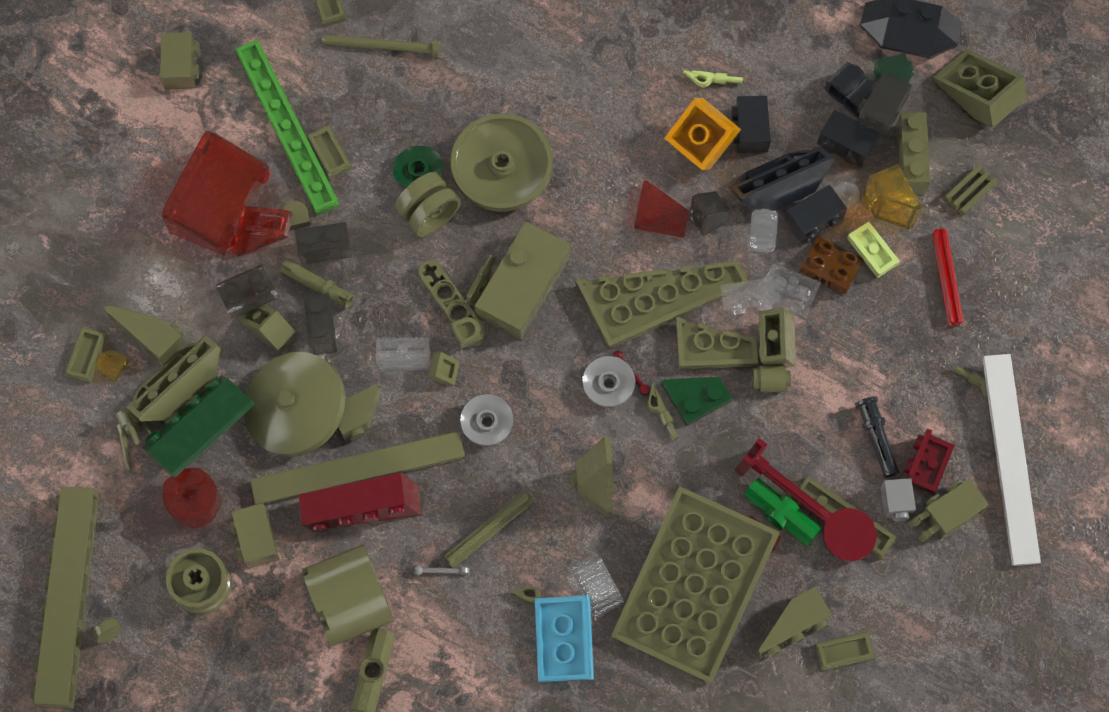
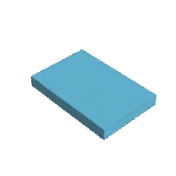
[535,595,594,682]

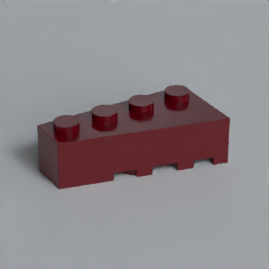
[299,472,422,533]

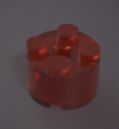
[162,468,222,529]

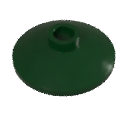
[393,146,444,189]

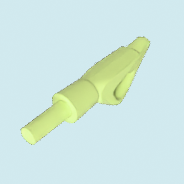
[683,70,743,88]

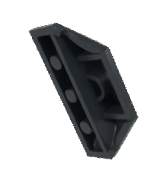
[860,0,962,59]
[730,146,833,213]

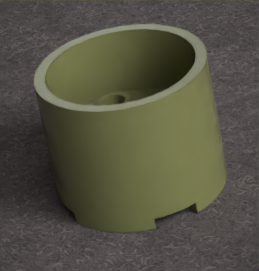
[302,544,394,646]

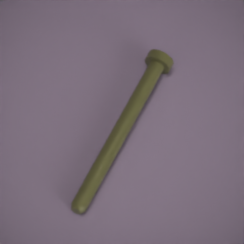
[322,35,441,58]

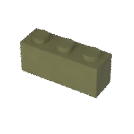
[896,112,930,195]

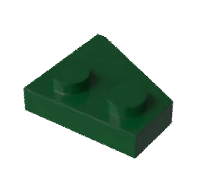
[661,377,733,426]

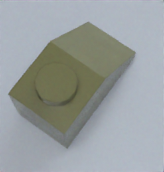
[237,301,296,350]
[338,384,381,442]

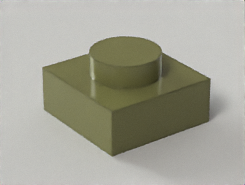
[429,352,460,386]

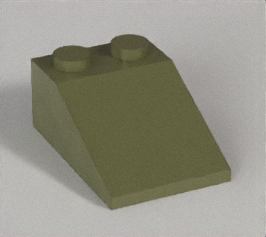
[933,49,1027,128]

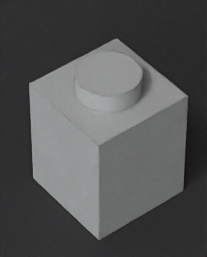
[880,478,916,521]

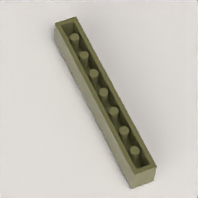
[31,487,99,709]

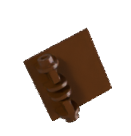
[799,237,864,295]

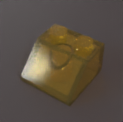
[862,164,922,230]

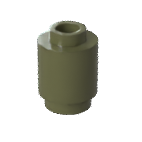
[752,365,791,392]

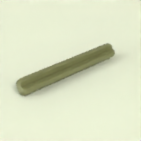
[444,491,533,568]

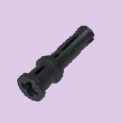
[855,396,900,478]

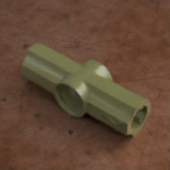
[351,628,396,712]

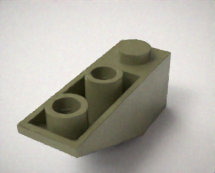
[756,586,832,659]

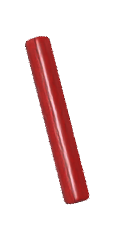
[932,228,963,326]

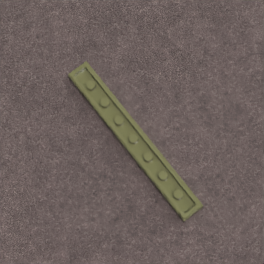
[250,431,466,505]

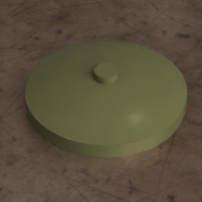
[451,114,553,212]
[244,352,345,457]

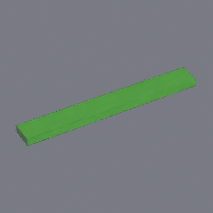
[235,39,340,216]

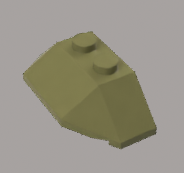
[127,336,220,422]

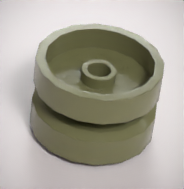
[394,172,461,238]
[166,548,232,615]

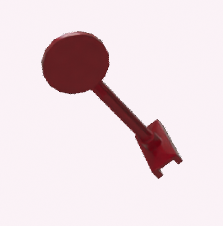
[735,438,877,562]

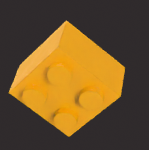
[664,98,741,170]

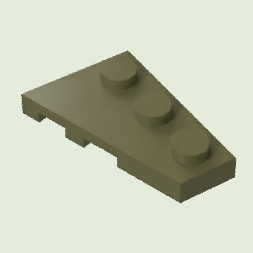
[676,317,758,369]

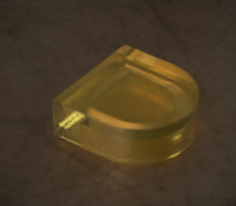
[97,350,130,383]

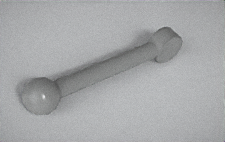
[412,565,469,575]

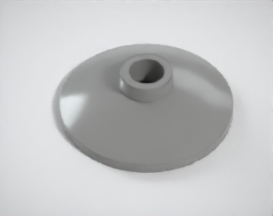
[583,356,635,407]
[460,394,513,446]

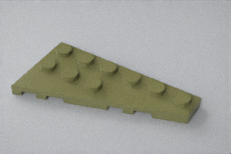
[575,261,749,349]

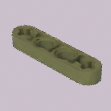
[418,260,485,346]

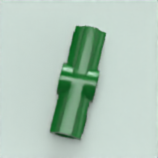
[743,477,821,547]

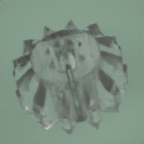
[750,208,778,253]

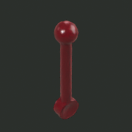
[613,351,650,396]

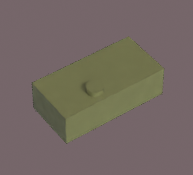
[475,221,571,340]

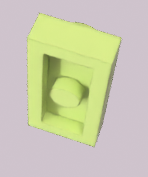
[847,222,900,278]

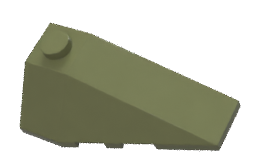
[571,436,613,518]

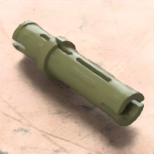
[280,258,355,309]

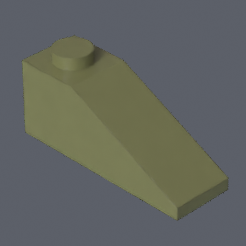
[104,305,186,365]

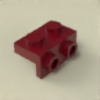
[903,428,955,495]

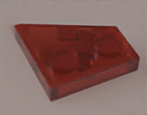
[634,180,689,238]
[232,206,293,256]

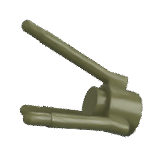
[116,408,154,470]

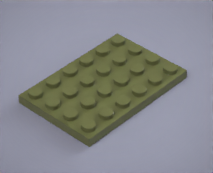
[611,486,780,684]

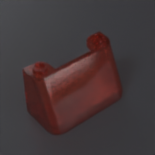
[162,131,271,256]

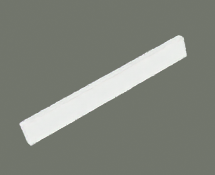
[982,354,1041,566]

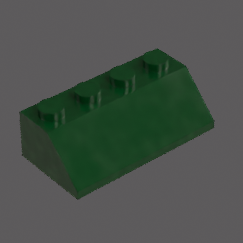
[142,376,255,478]

